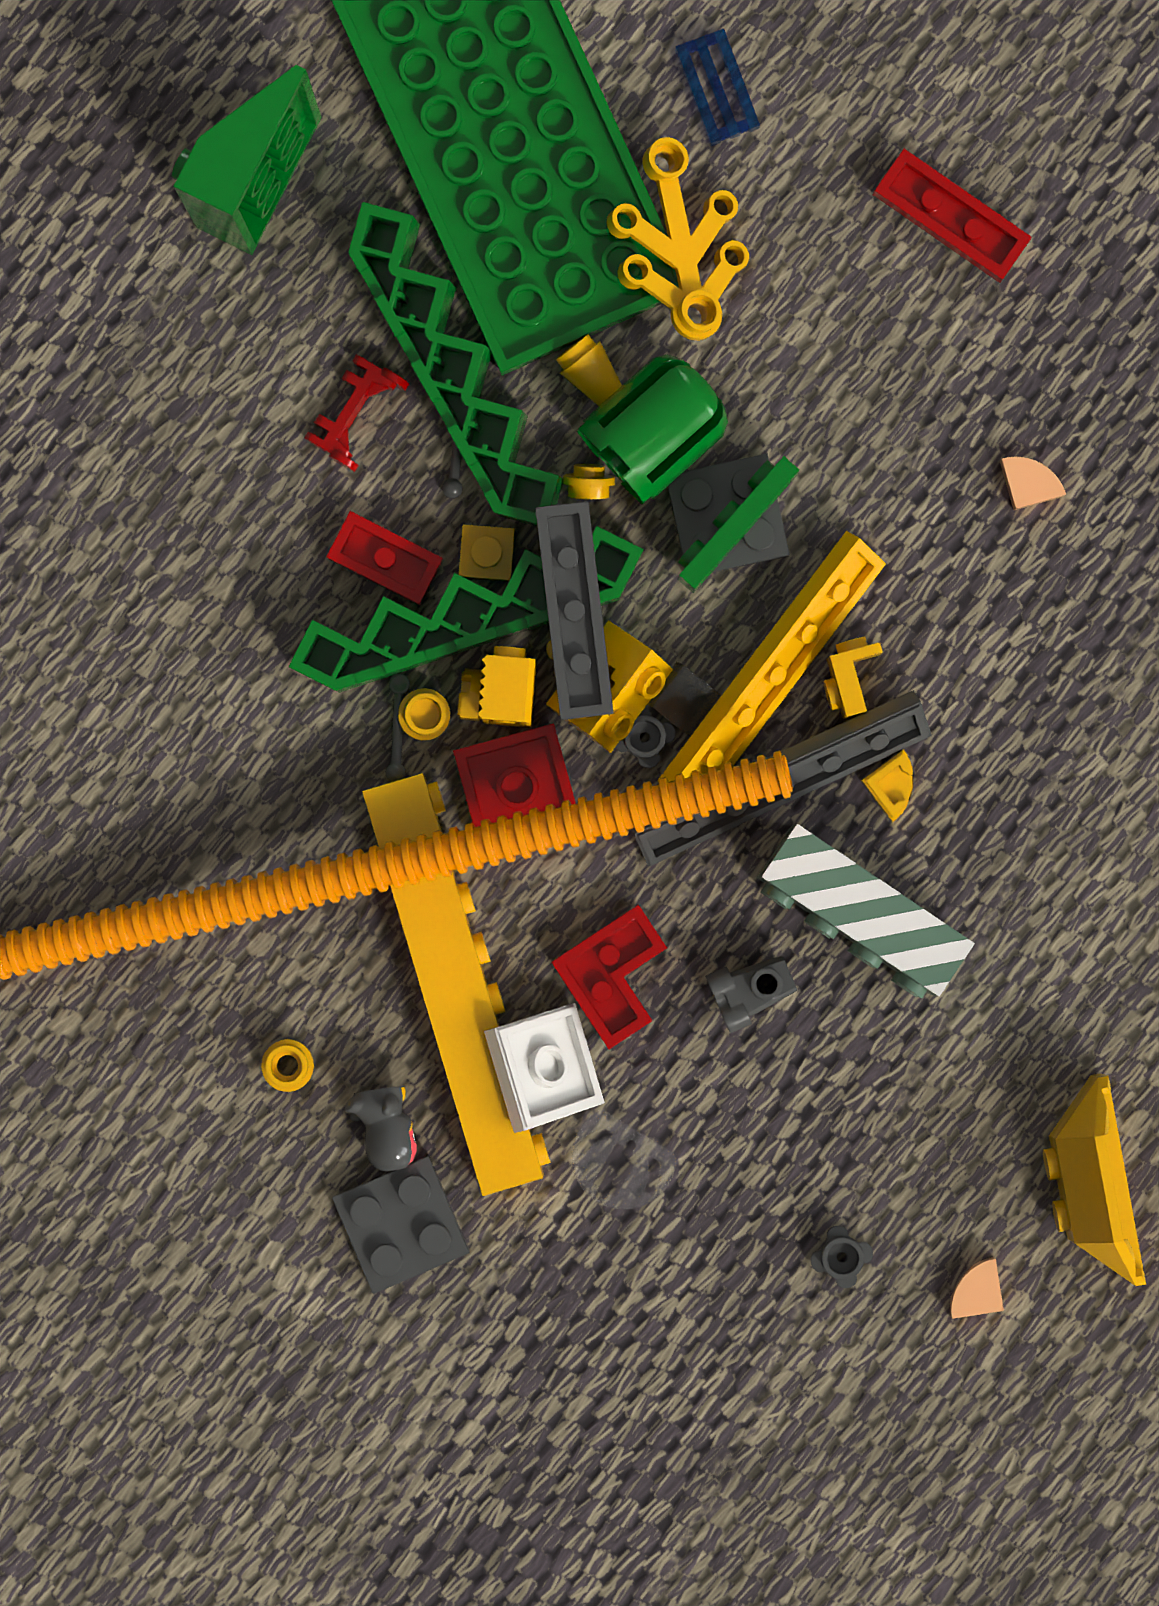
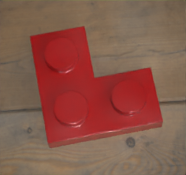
[551,904,667,1050]

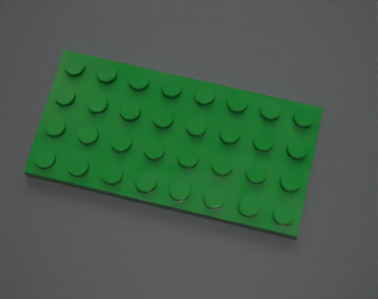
[331,0,679,376]

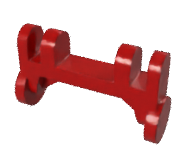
[304,354,410,472]

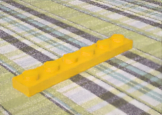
[657,530,886,782]

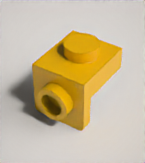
[823,636,883,719]

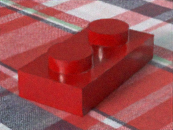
[326,511,444,606]

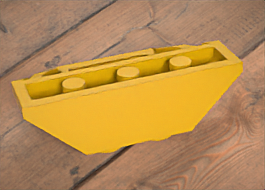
[1043,1073,1146,1286]

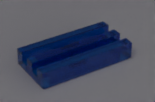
[675,29,760,146]

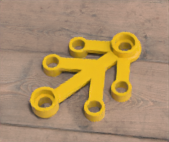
[607,137,749,341]

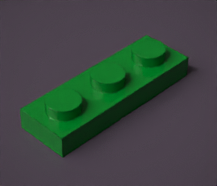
[677,456,800,593]

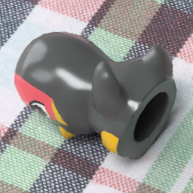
[345,1086,417,1171]

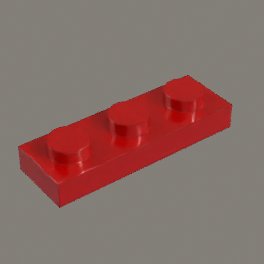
[873,148,1032,283]

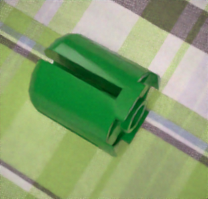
[577,354,728,505]

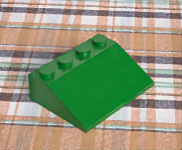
[171,65,322,255]

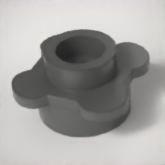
[616,707,676,768]
[811,1226,873,1288]

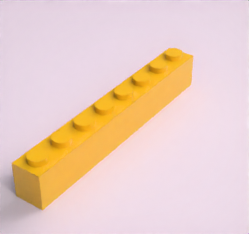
[362,773,551,1196]

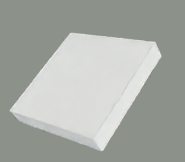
[484,1003,605,1133]

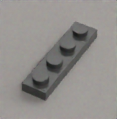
[535,501,614,720]

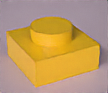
[459,524,515,582]

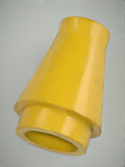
[555,334,622,406]

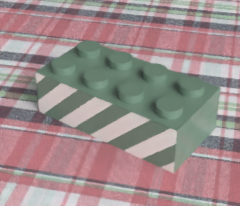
[756,824,975,999]

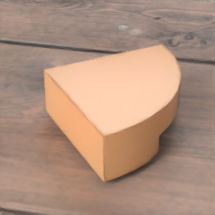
[1000,457,1066,510]
[950,1257,1004,1319]

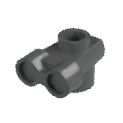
[705,955,798,1033]

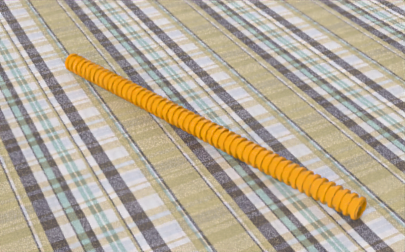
[0,750,793,980]

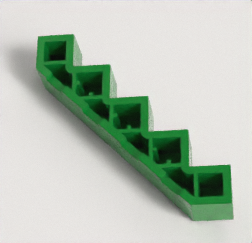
[348,202,563,526]
[289,526,644,693]

